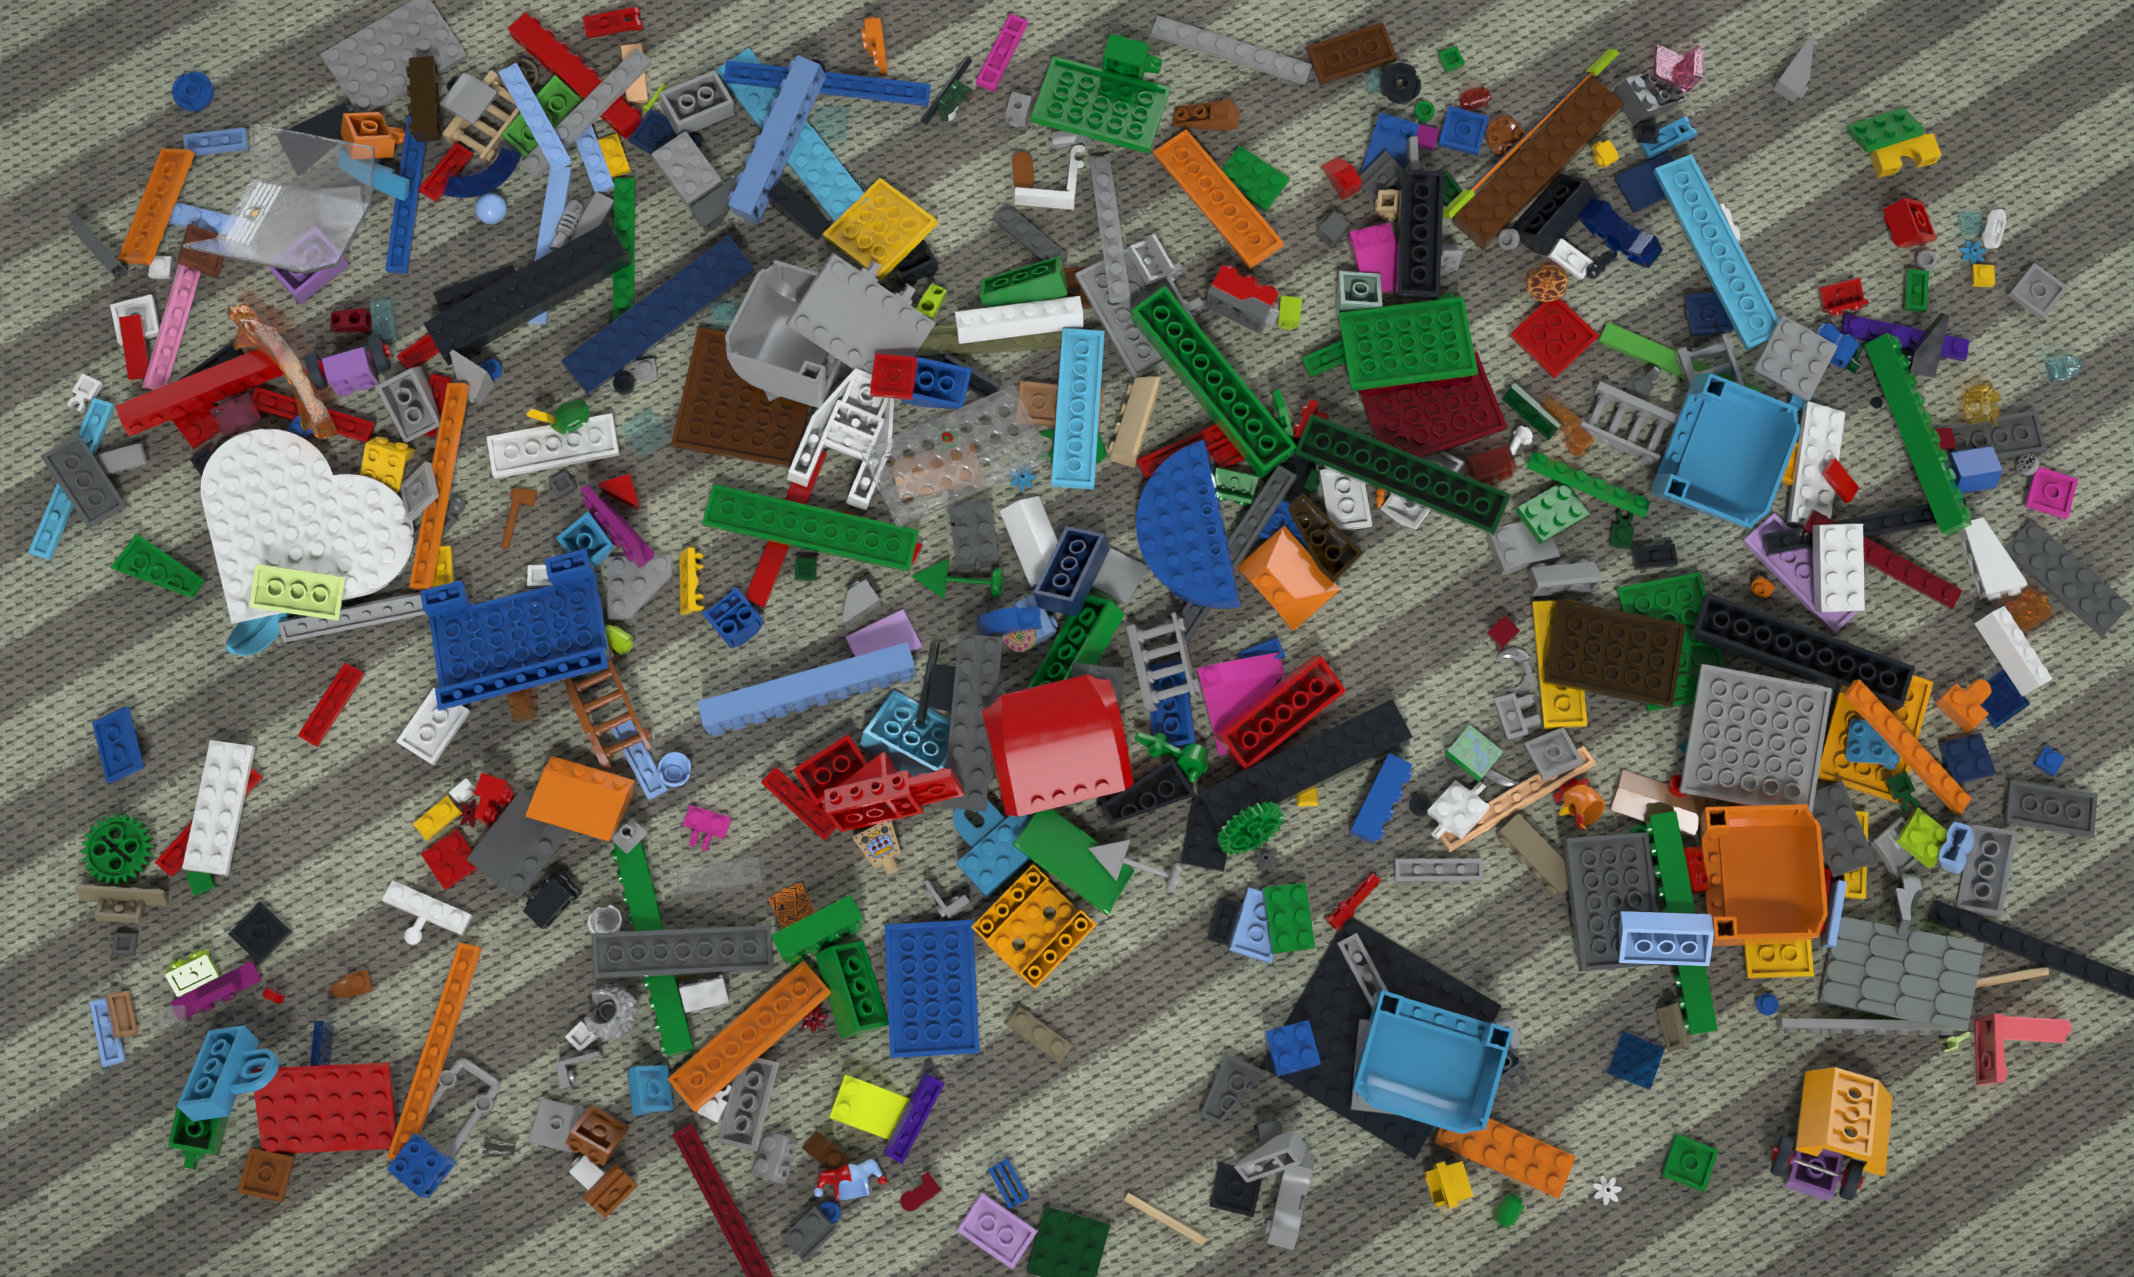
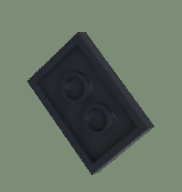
[1181,799,1227,872]

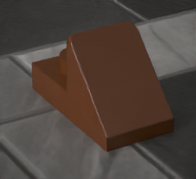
[802,1131,851,1170]

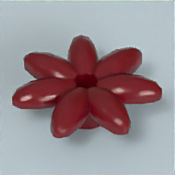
[459,800,477,828]
[801,1005,828,1034]

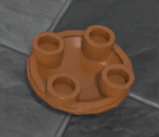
[1486,115,1526,157]

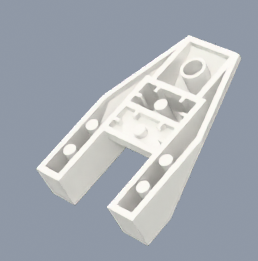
[787,368,894,511]

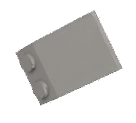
[376,366,441,443]
[1485,522,1560,576]

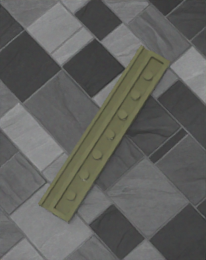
[914,324,1062,358]

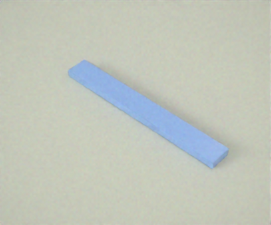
[527,166,572,325]

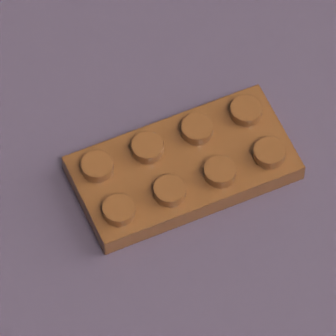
[1016,381,1104,432]

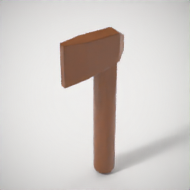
[501,488,538,550]

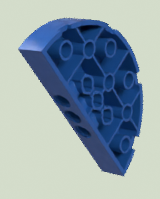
[1136,440,1241,609]

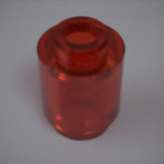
[1459,86,1491,111]

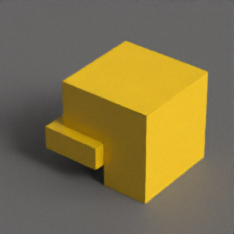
[1424,1161,1474,1209]

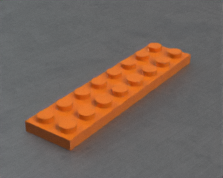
[1153,129,1284,269]
[667,961,831,1112]

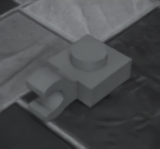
[1623,366,1661,399]

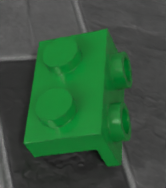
[1214,466,1258,505]

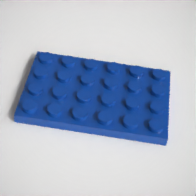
[885,920,980,1059]

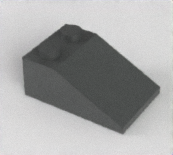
[1071,662,1125,708]

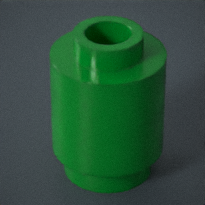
[1493,1194,1525,1229]

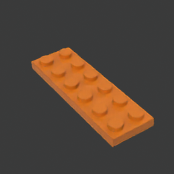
[117,148,195,265]
[1433,1118,1576,1199]

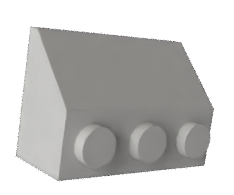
[1528,560,1602,597]

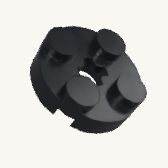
[1380,62,1421,105]

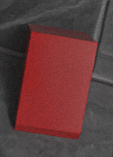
[598,474,640,510]

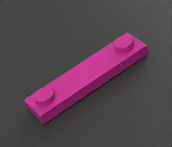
[976,14,1028,92]

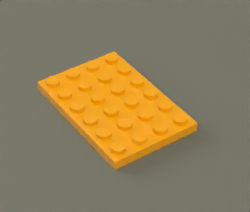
[1818,675,1933,804]

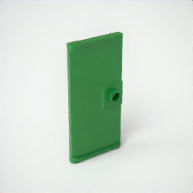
[1012,809,1135,915]

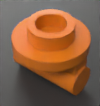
[1751,574,1776,598]

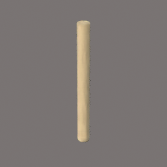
[1976,966,2049,988]
[1124,1193,1207,1246]

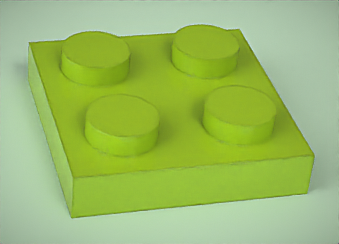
[1895,808,1948,869]

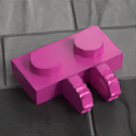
[683,805,732,851]

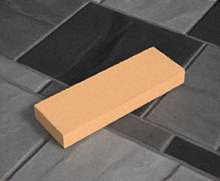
[621,43,648,105]

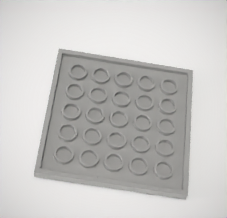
[1679,664,1832,813]

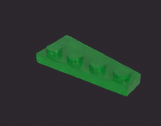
[110,534,206,599]

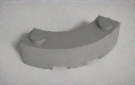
[1265,1153,1315,1250]

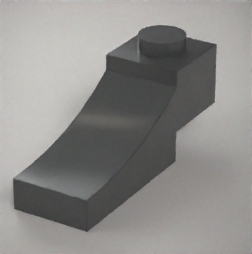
[1890,873,1924,936]

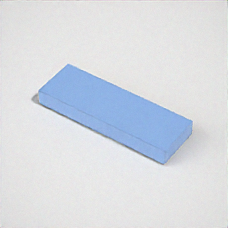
[1821,880,1847,949]
[89,998,126,1067]

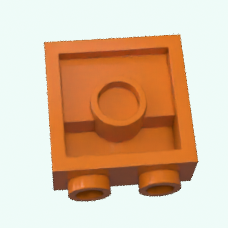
[861,17,888,74]

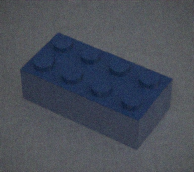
[1033,526,1110,617]

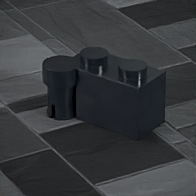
[523,872,583,929]

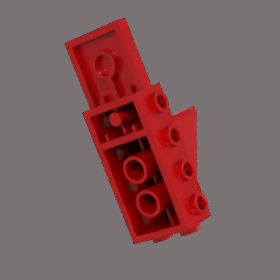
[822,752,965,832]

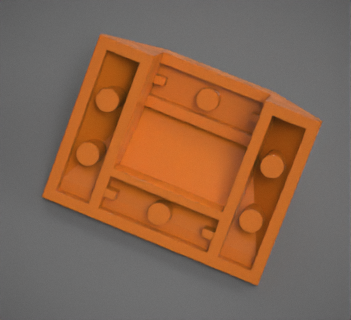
[1237,526,1341,631]

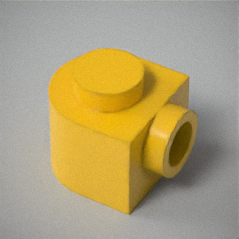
[1591,140,1619,168]

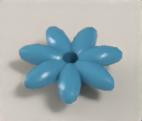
[1959,240,1987,265]
[1009,465,1037,492]

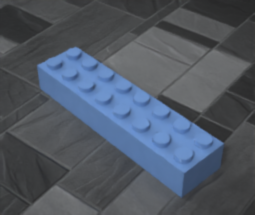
[728,55,826,225]

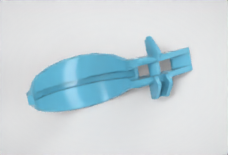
[225,613,288,656]

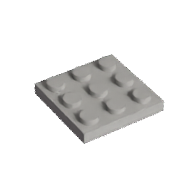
[1752,316,1838,402]

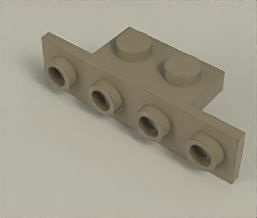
[75,884,169,923]

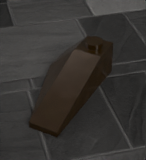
[1287,493,1364,583]

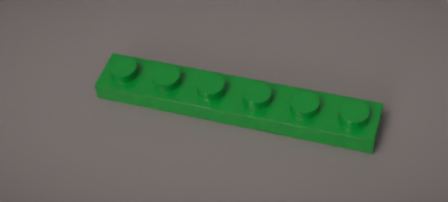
[1526,452,1650,518]

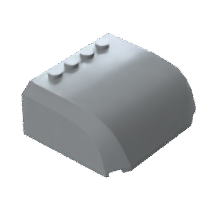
[725,260,843,408]

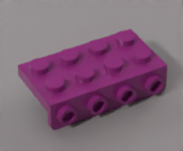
[580,485,655,569]

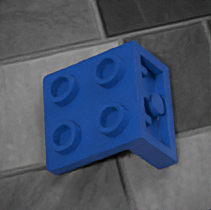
[387,1133,457,1198]

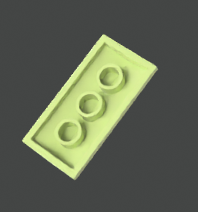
[249,564,345,620]

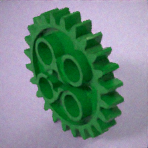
[1217,801,1285,856]
[80,813,155,885]

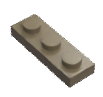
[1006,1007,1073,1064]

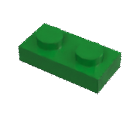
[1904,269,1929,313]

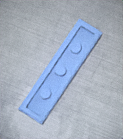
[611,720,668,800]

